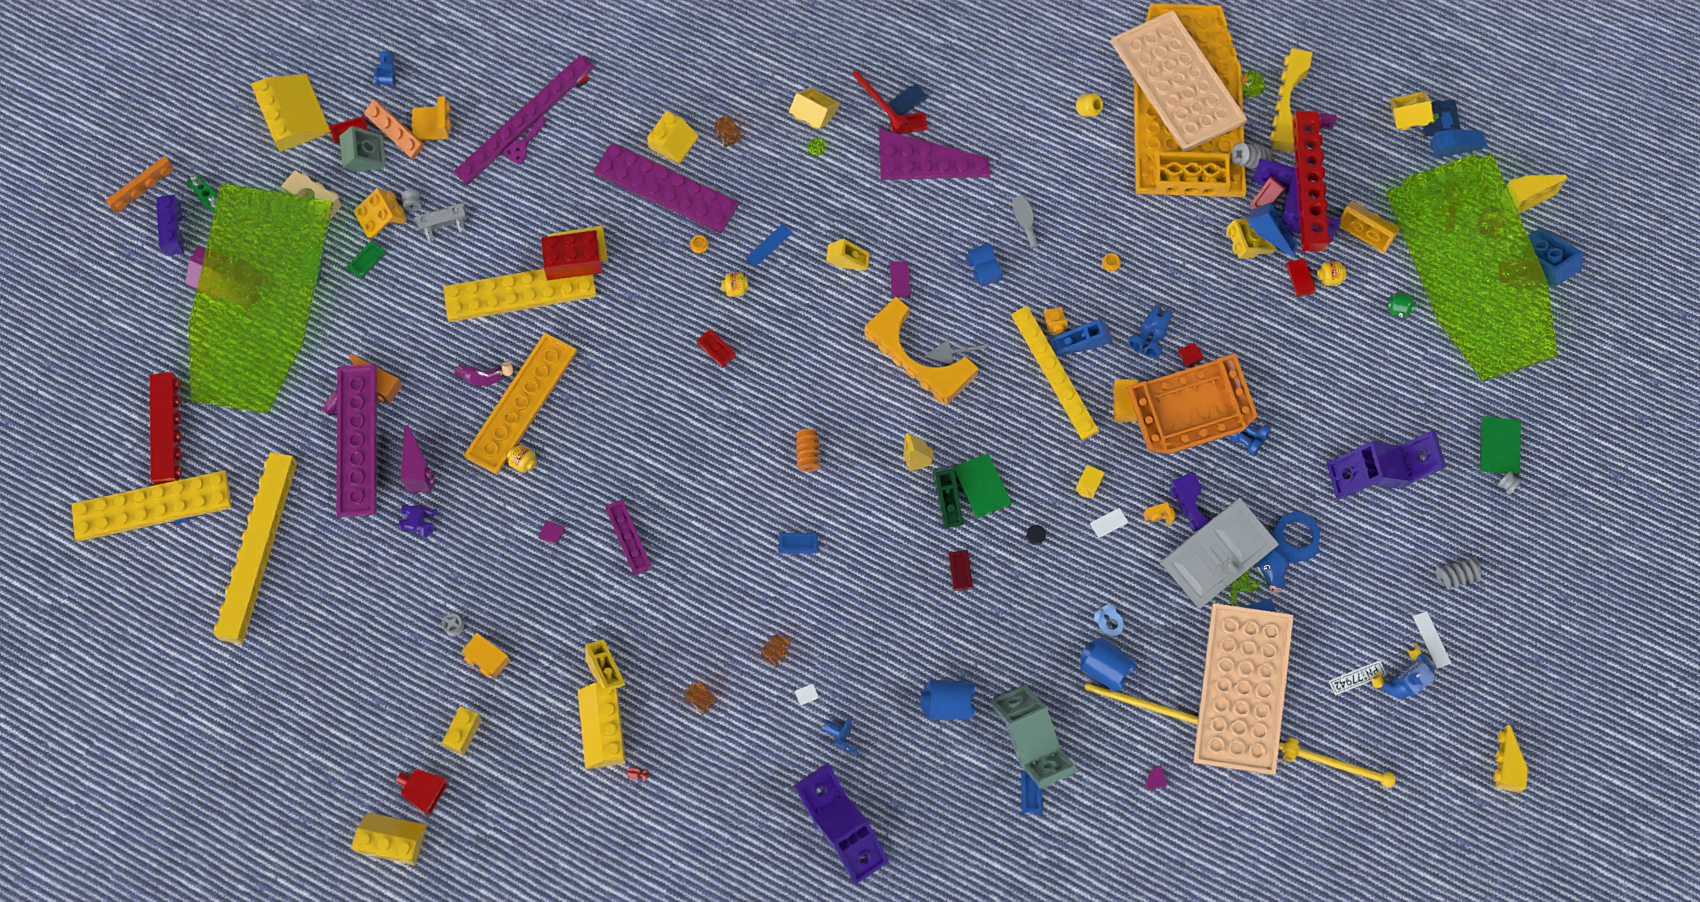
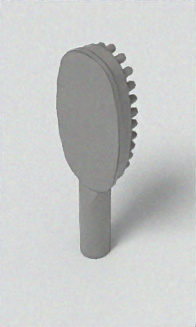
[1012,196,1038,248]

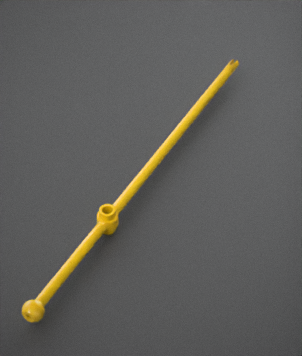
[1084,683,1396,788]

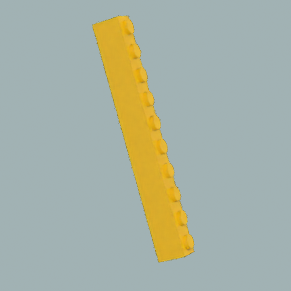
[214,452,297,645]

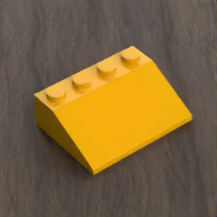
[251,74,331,152]

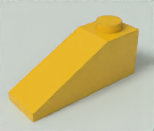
[903,433,934,472]
[585,639,625,691]

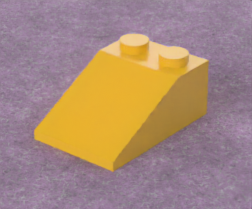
[1499,175,1568,218]

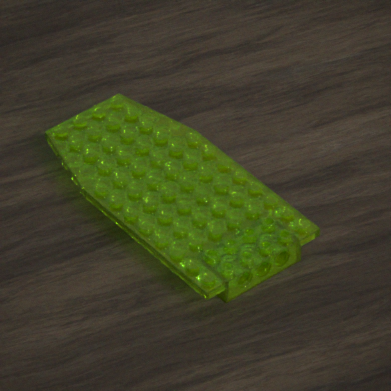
[1385,154,1558,382]
[189,183,333,414]

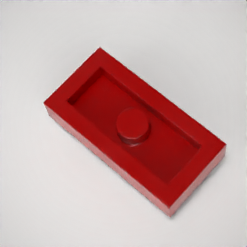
[697,329,736,368]

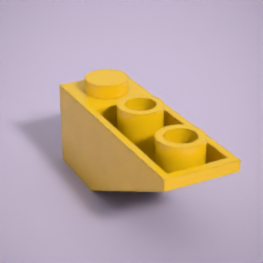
[1493,725,1528,793]

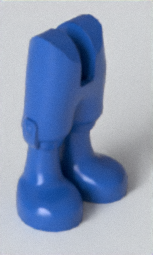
[1128,305,1173,358]
[1227,424,1272,456]

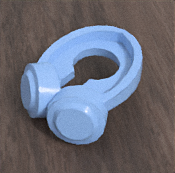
[1094,604,1124,637]

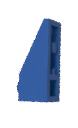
[1430,129,1488,159]
[1248,203,1298,256]
[1049,319,1113,357]

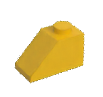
[826,239,870,270]

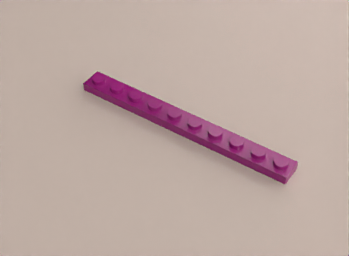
[453,54,594,185]

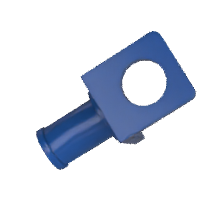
[822,719,860,757]

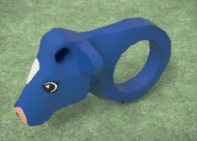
[1255,512,1320,593]

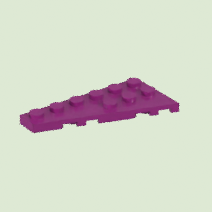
[879,129,990,180]

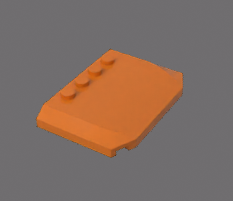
[1127,353,1258,454]

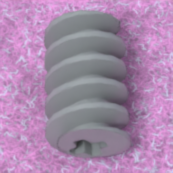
[1231,142,1272,169]
[1436,557,1481,590]

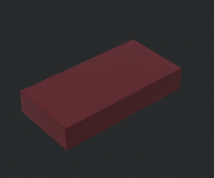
[948,550,973,591]

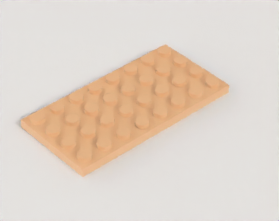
[1111,10,1247,152]
[1193,603,1293,775]

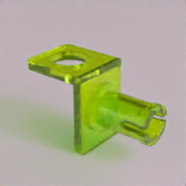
[1230,569,1259,606]

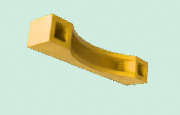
[1269,48,1313,153]

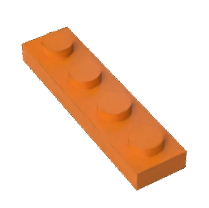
[363,99,425,159]
[105,156,174,214]

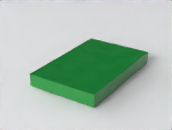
[1479,416,1521,476]
[953,453,1012,519]

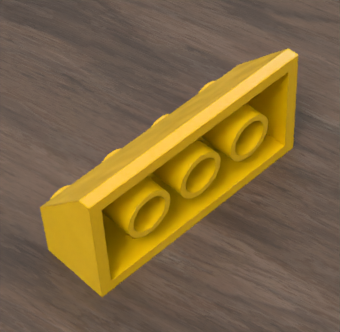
[578,682,626,769]

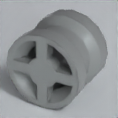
[402,190,422,211]
[1497,471,1522,495]
[442,613,464,637]

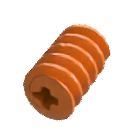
[796,429,821,472]

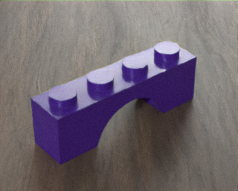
[1170,471,1211,532]

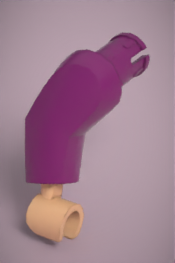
[455,362,513,386]

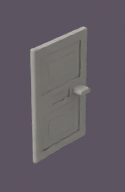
[1160,497,1279,609]

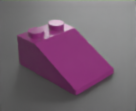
[401,425,435,493]

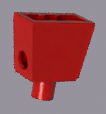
[396,769,449,817]

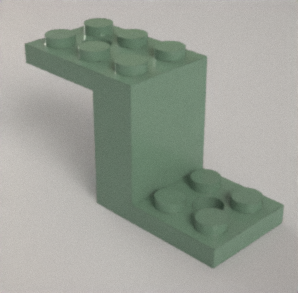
[990,685,1077,789]

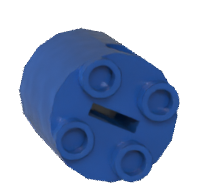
[1080,637,1137,693]
[921,680,975,720]

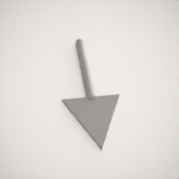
[924,340,986,365]

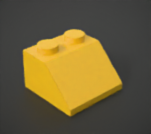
[789,87,841,129]
[1389,91,1434,130]
[647,110,699,165]

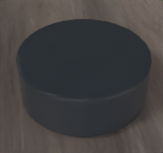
[1026,525,1046,545]

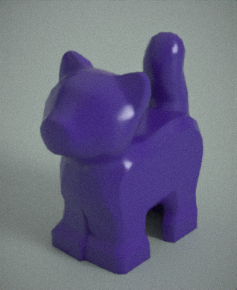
[398,505,438,538]

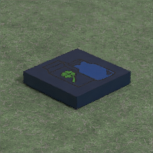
[1422,100,1461,137]

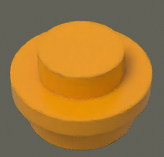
[690,235,708,253]
[1102,253,1121,272]

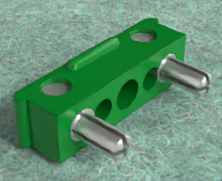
[187,173,229,220]

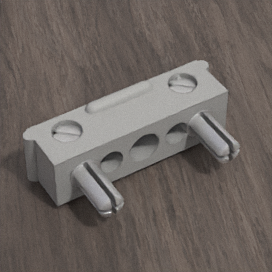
[414,203,467,242]

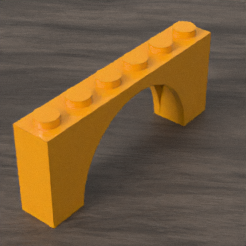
[865,297,979,406]

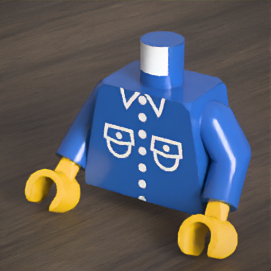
[1370,643,1436,699]

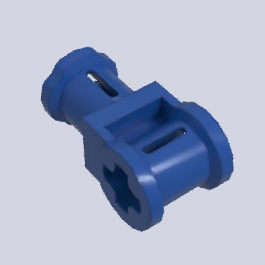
[374,51,396,86]

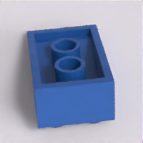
[1513,228,1583,287]

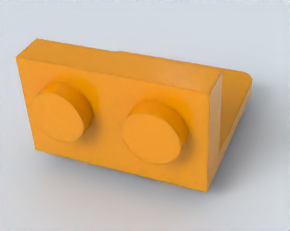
[412,96,451,141]
[354,188,407,238]

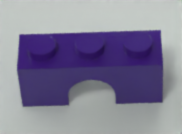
[156,194,184,256]

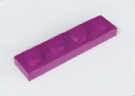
[605,499,652,576]

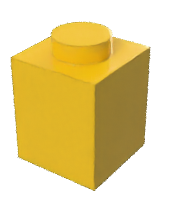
[1076,465,1105,498]

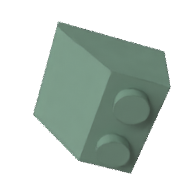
[340,126,386,172]

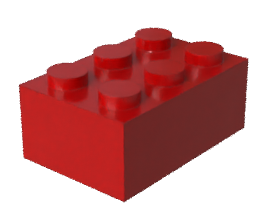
[541,230,603,281]

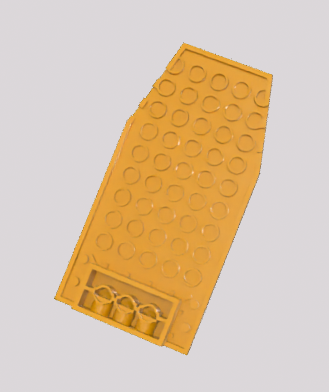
[1133,3,1246,197]

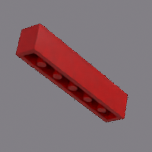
[149,372,182,485]

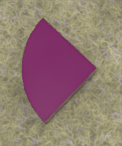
[1146,766,1167,791]

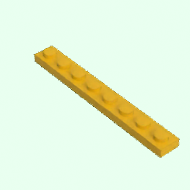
[1011,306,1099,441]

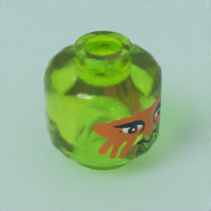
[1241,70,1265,97]

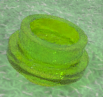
[808,138,826,156]

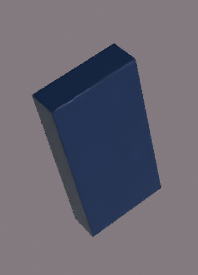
[888,84,927,115]

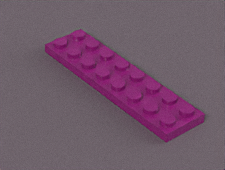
[594,143,739,234]
[336,364,377,518]

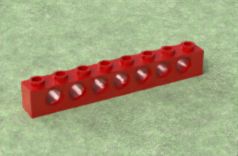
[1292,111,1330,252]

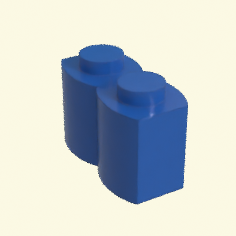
[966,243,1003,287]

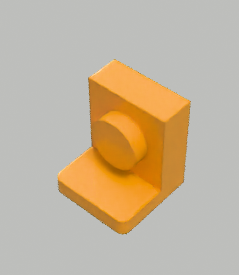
[1043,307,1068,334]
[1143,502,1175,526]

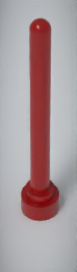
[852,70,909,132]

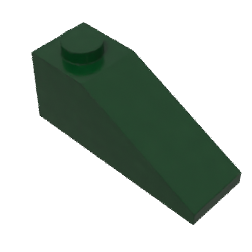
[932,466,964,529]

